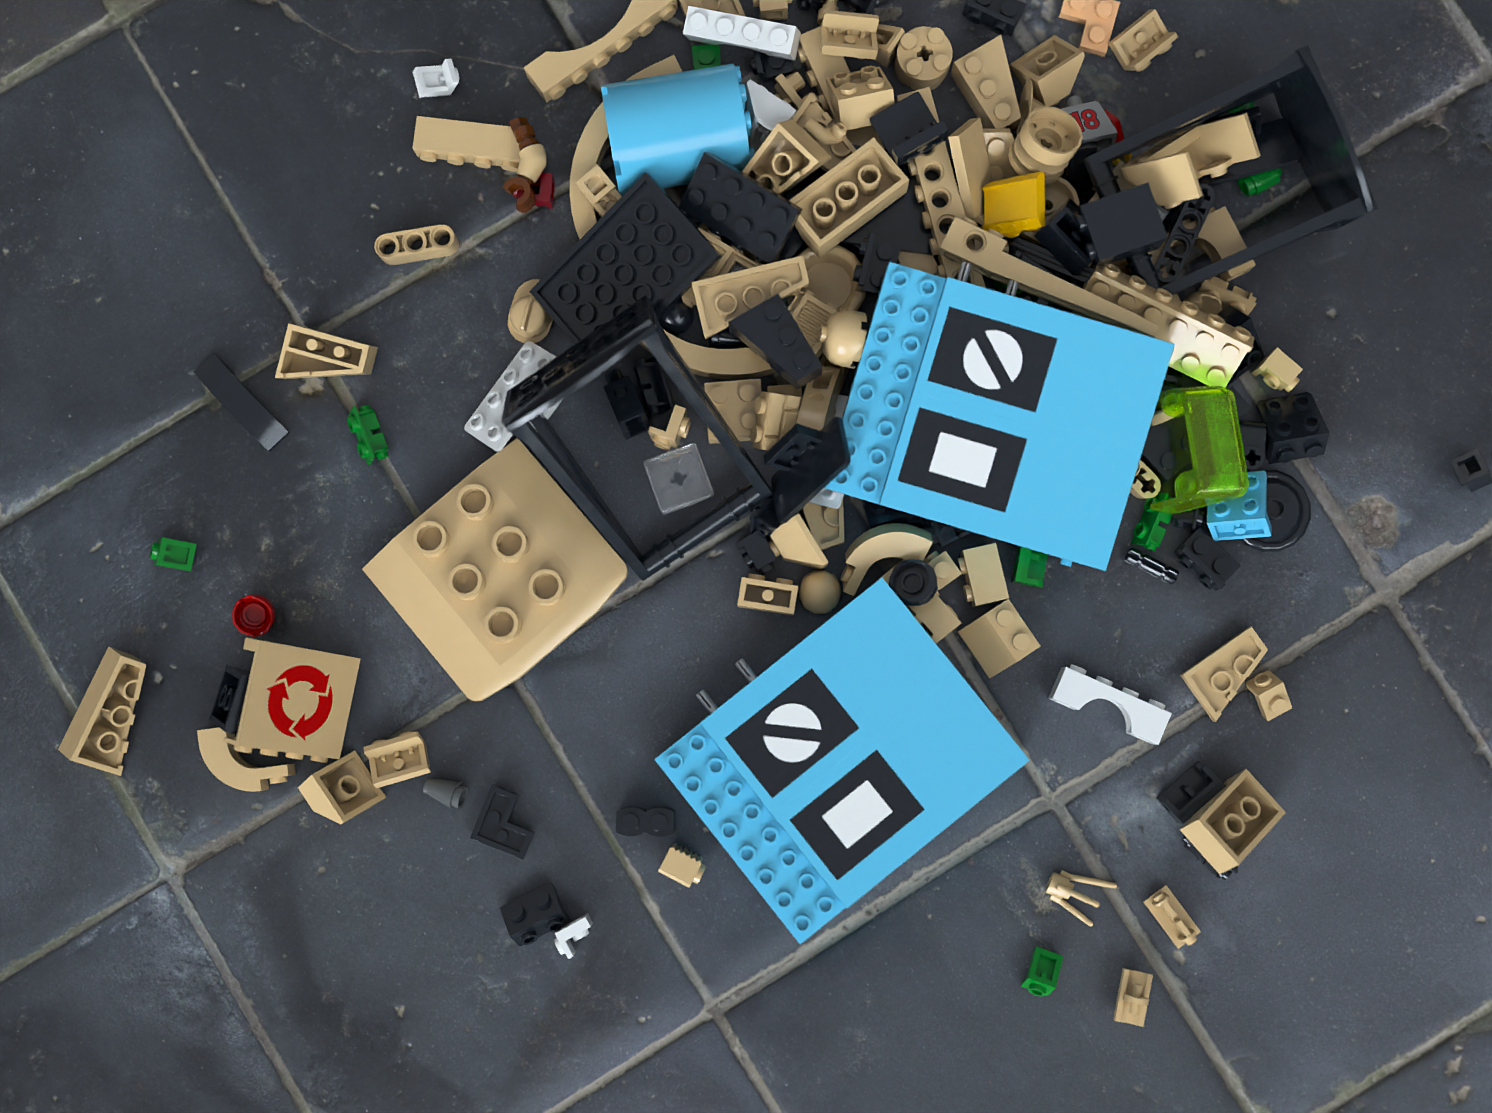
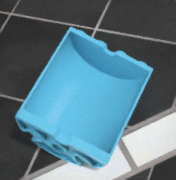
[601,64,755,195]

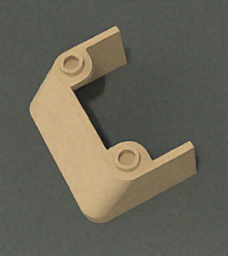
[1120,113,1261,209]

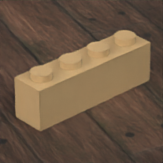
[412,116,520,171]

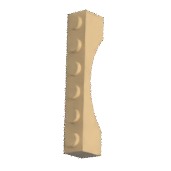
[524,0,678,103]

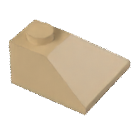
[1010,35,1085,107]
[768,513,829,570]
[298,751,386,824]

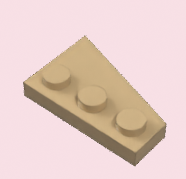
[1180,626,1268,722]

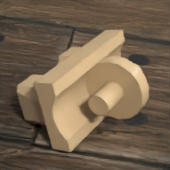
[774,71,820,114]
[1113,968,1153,1027]

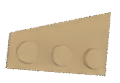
[792,93,856,172]
[802,499,844,551]

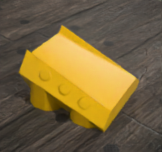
[981,171,1045,238]

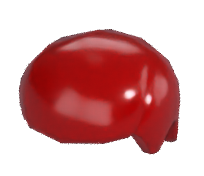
[232,594,276,637]

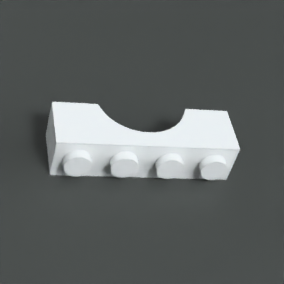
[683,6,801,60]
[1048,664,1172,745]

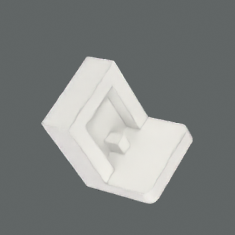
[413,58,459,98]

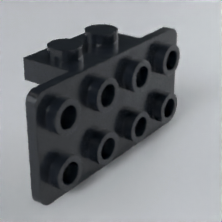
[1198,106,1301,186]
[763,417,851,524]

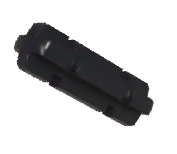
[1124,548,1179,584]

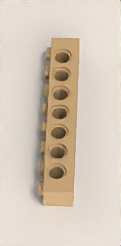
[896,87,986,288]

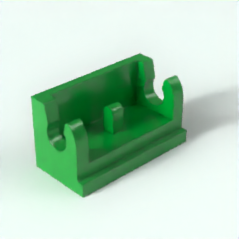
[1011,546,1048,588]

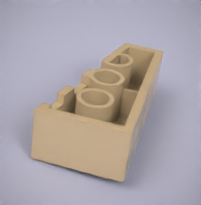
[742,119,832,196]

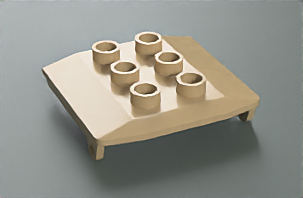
[362,438,628,701]

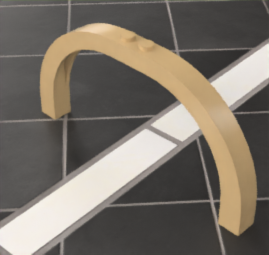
[570,55,777,380]

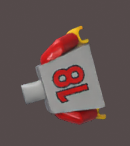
[1060,96,1132,177]

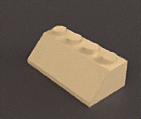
[789,138,909,258]

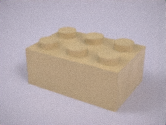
[1180,769,1286,874]

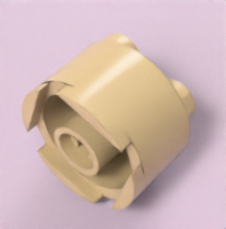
[894,26,952,91]

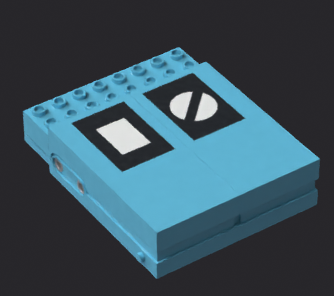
[825,262,1175,571]
[654,578,1030,944]

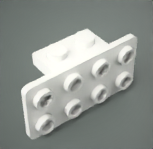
[464,341,562,452]

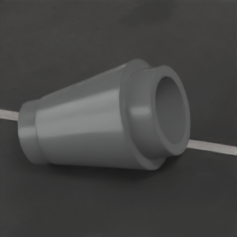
[423,777,468,809]

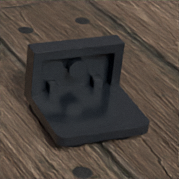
[1257,392,1330,464]

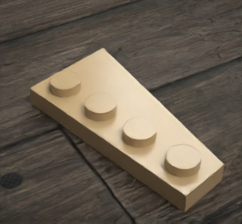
[692,255,809,339]

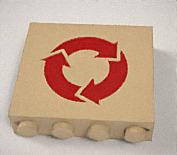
[223,638,360,763]

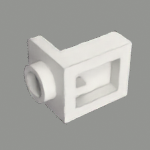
[554,913,593,959]

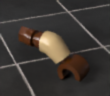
[502,117,546,213]

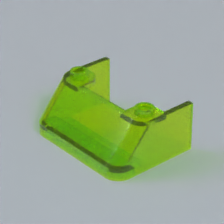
[1150,386,1249,514]

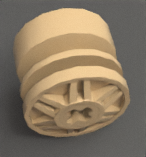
[1008,106,1083,185]

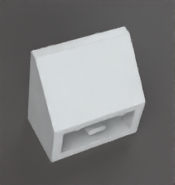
[744,79,796,153]

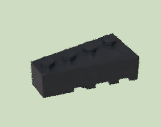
[1140,386,1251,485]

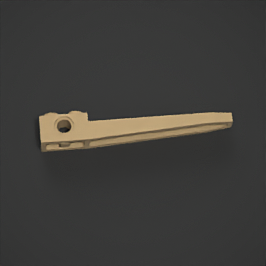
[939,217,1159,338]

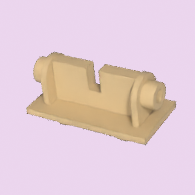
[1198,277,1257,316]
[1143,885,1201,949]

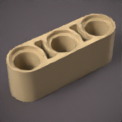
[374,225,459,265]

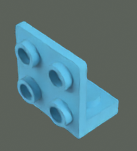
[1207,471,1272,541]

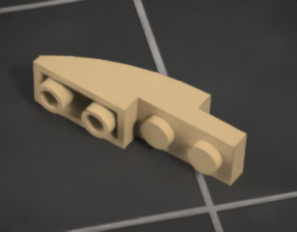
[796,355,849,431]

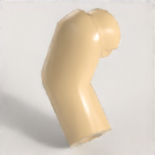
[804,118,847,145]

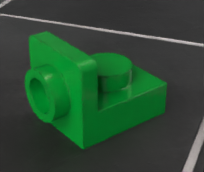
[692,44,721,70]
[150,537,197,572]
[1021,946,1063,996]

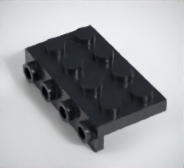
[679,151,802,265]

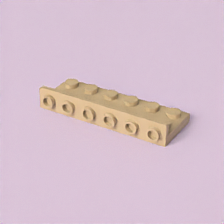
[1071,263,1254,392]

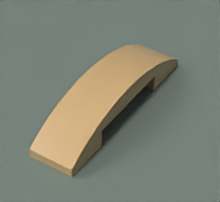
[576,164,622,217]

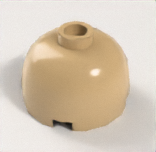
[817,310,867,369]

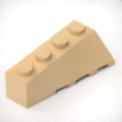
[58,646,147,776]

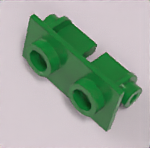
[347,405,389,466]
[1131,492,1176,552]

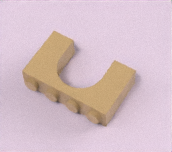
[1125,206,1256,301]

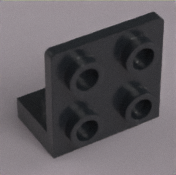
[870,92,948,167]

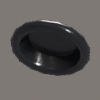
[1240,470,1311,552]

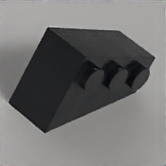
[728,294,822,389]

